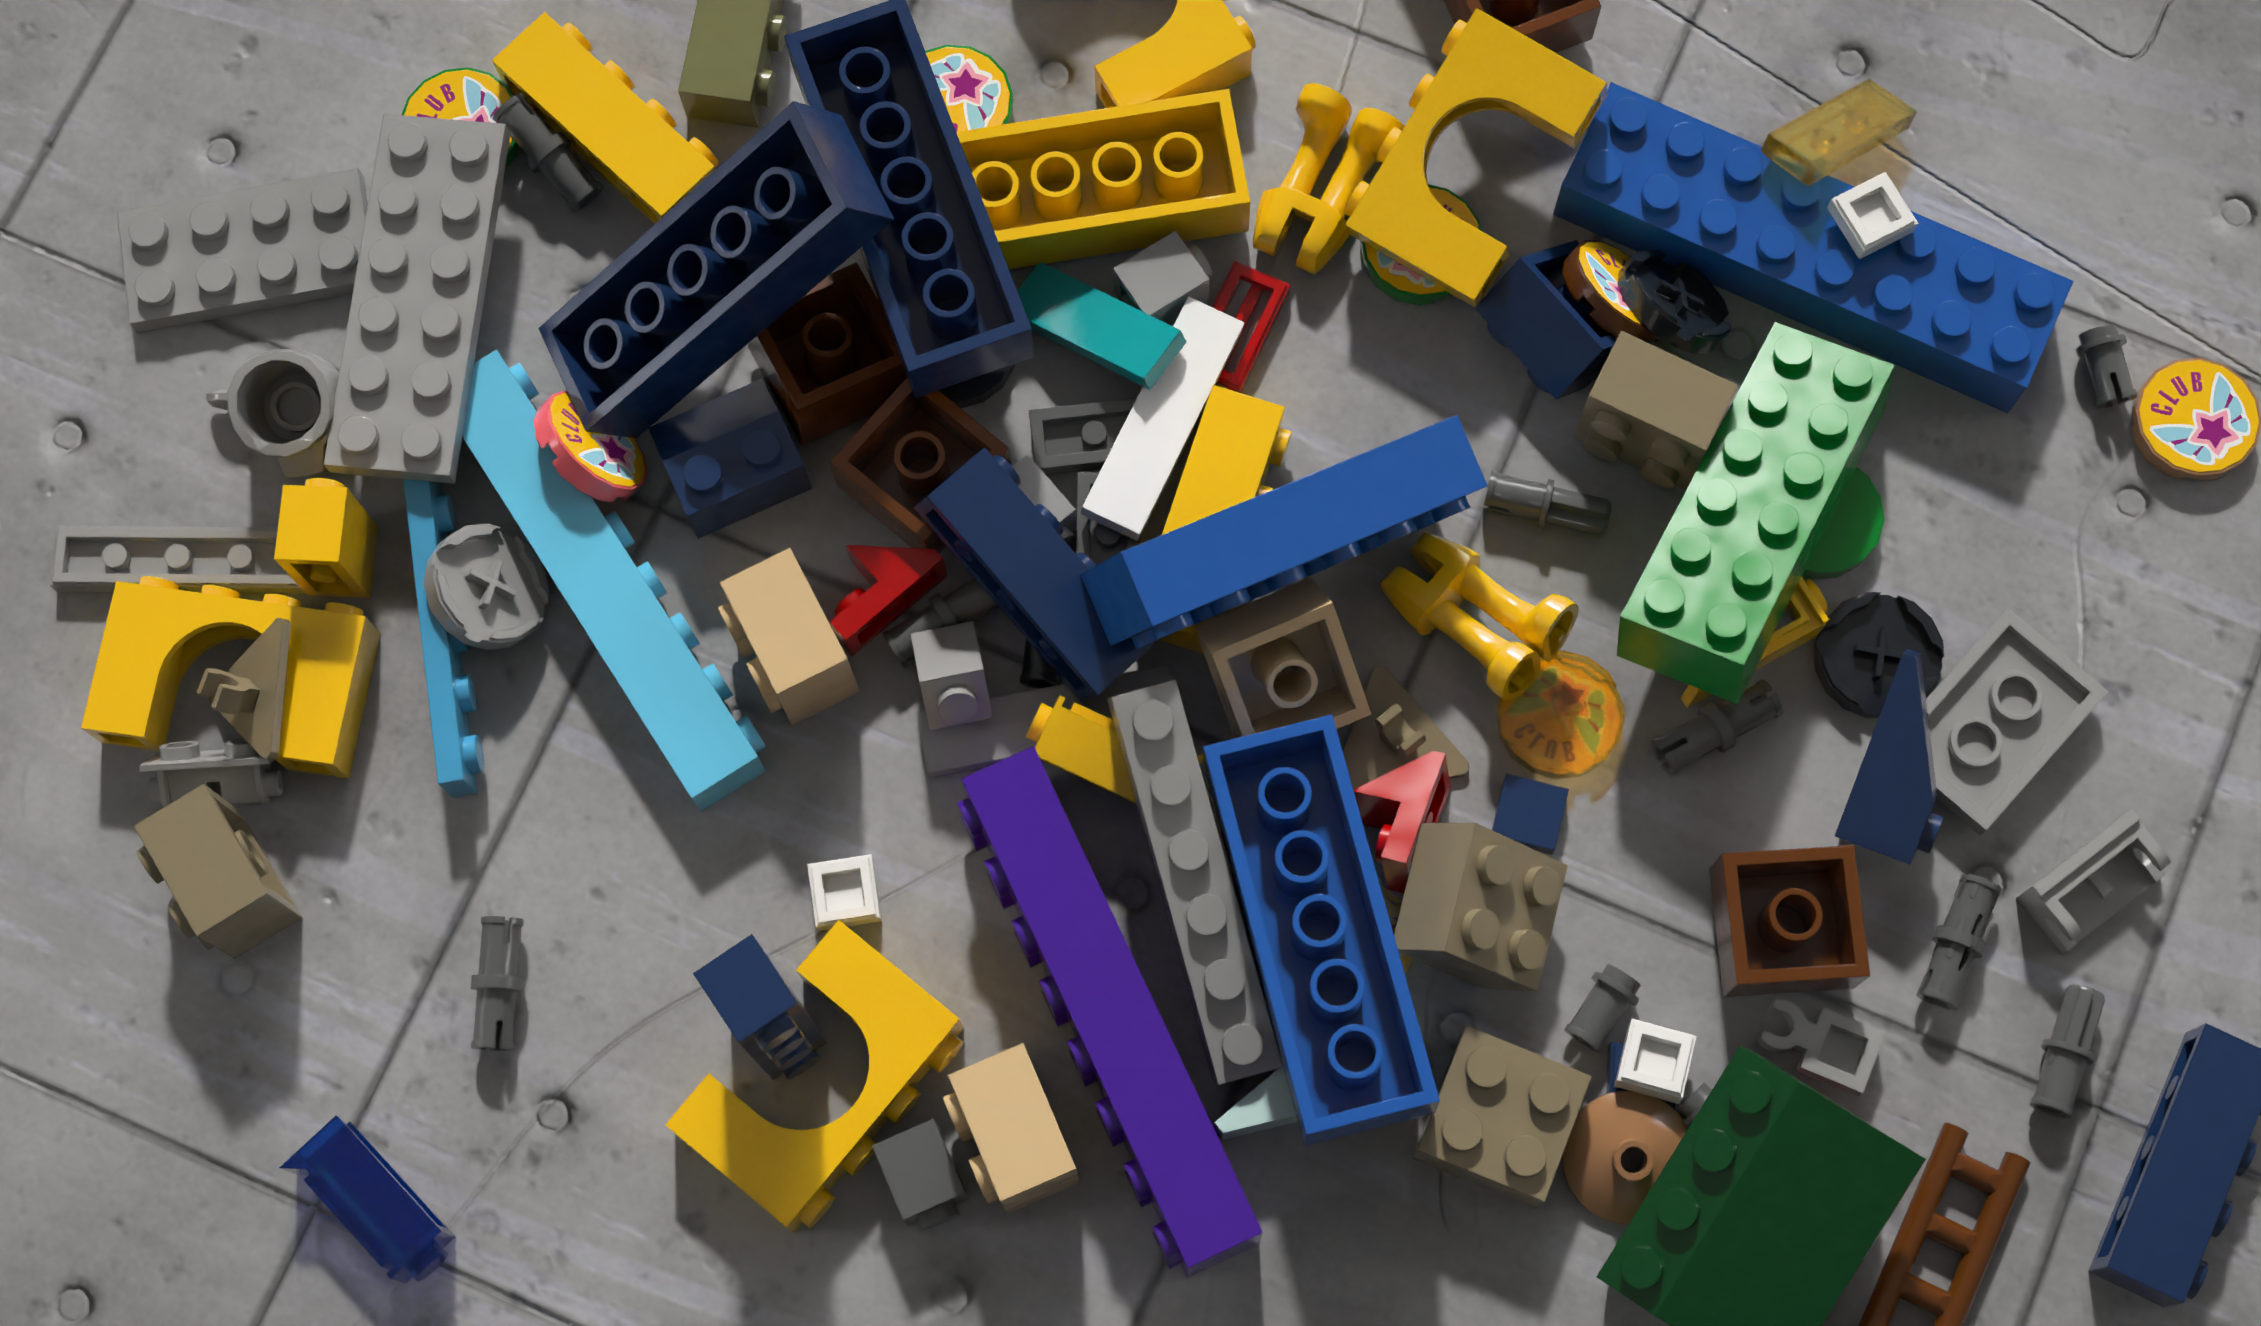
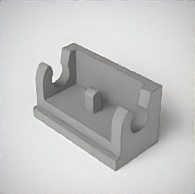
[2016,809,2171,954]

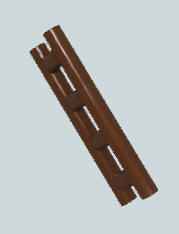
[1858,1123,2031,1326]

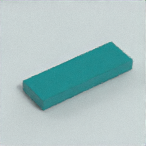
[1017,262,1187,390]

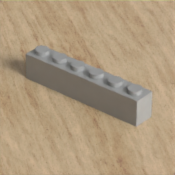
[1107,679,1283,1085]

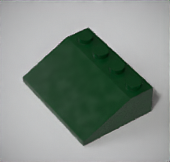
[1596,1045,1926,1326]

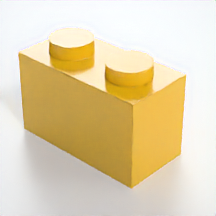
[274,478,379,598]

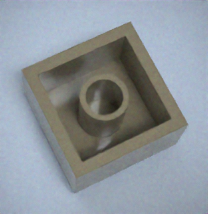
[1573,331,1739,491]
[134,784,303,959]
[1394,823,1568,991]
[1412,1025,1592,1209]

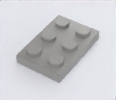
[1926,608,2109,835]

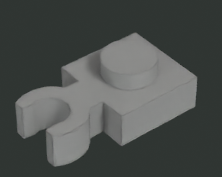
[1756,999,1886,1097]

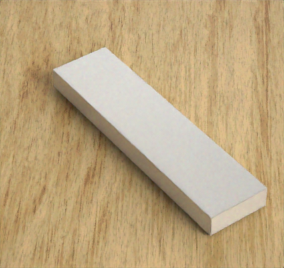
[1081,296,1244,541]

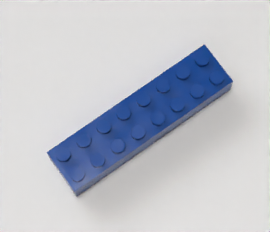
[1553,82,2074,414]

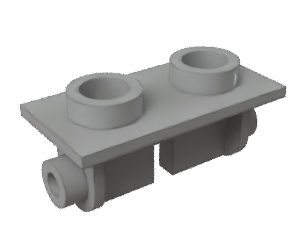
[139,738,283,808]

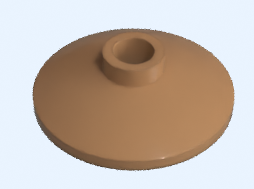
[1562,1091,1688,1225]

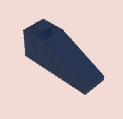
[1835,649,1944,865]

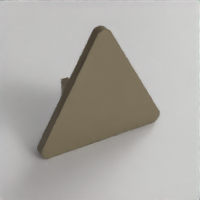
[197,618,291,760]
[1343,666,1469,790]

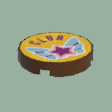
[1563,240,1660,343]

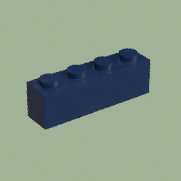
[914,447,1153,702]
[693,934,827,1080]
[2088,1023,2261,1307]

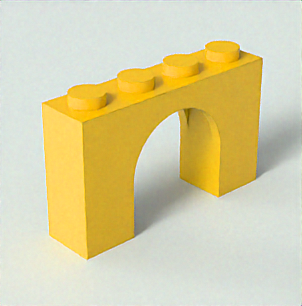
[1094,0,1256,108]
[1344,8,1607,308]
[81,576,381,779]
[665,920,964,1233]

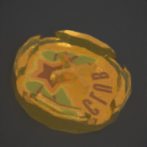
[1495,651,1626,779]

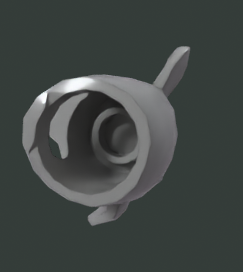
[206,348,339,477]

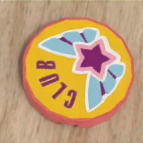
[533,390,647,502]

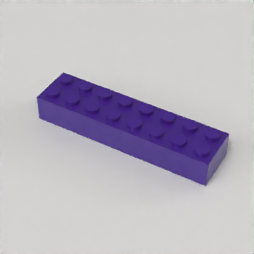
[957,746,1263,1278]

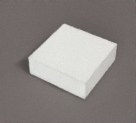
[1827,172,1918,259]
[807,854,882,931]
[1614,1019,1697,1104]

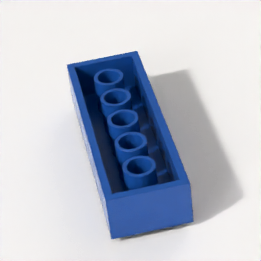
[1080,415,1488,649]
[1203,714,1440,1147]

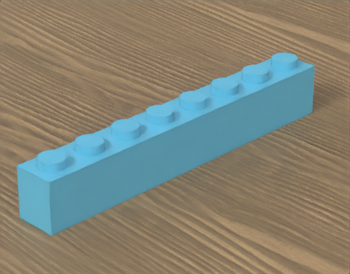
[462,349,766,812]

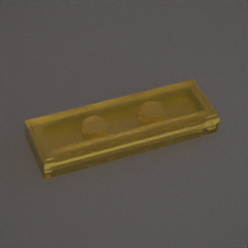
[1761,78,1917,186]

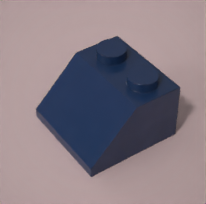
[1475,240,1617,400]
[649,379,812,539]

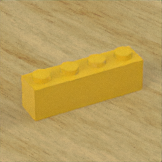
[492,12,719,225]
[1160,385,1292,654]

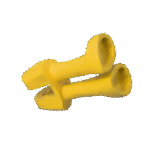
[1253,83,1405,275]
[1380,532,1579,701]

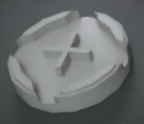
[424,523,550,650]

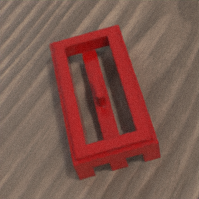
[1212,261,1290,393]

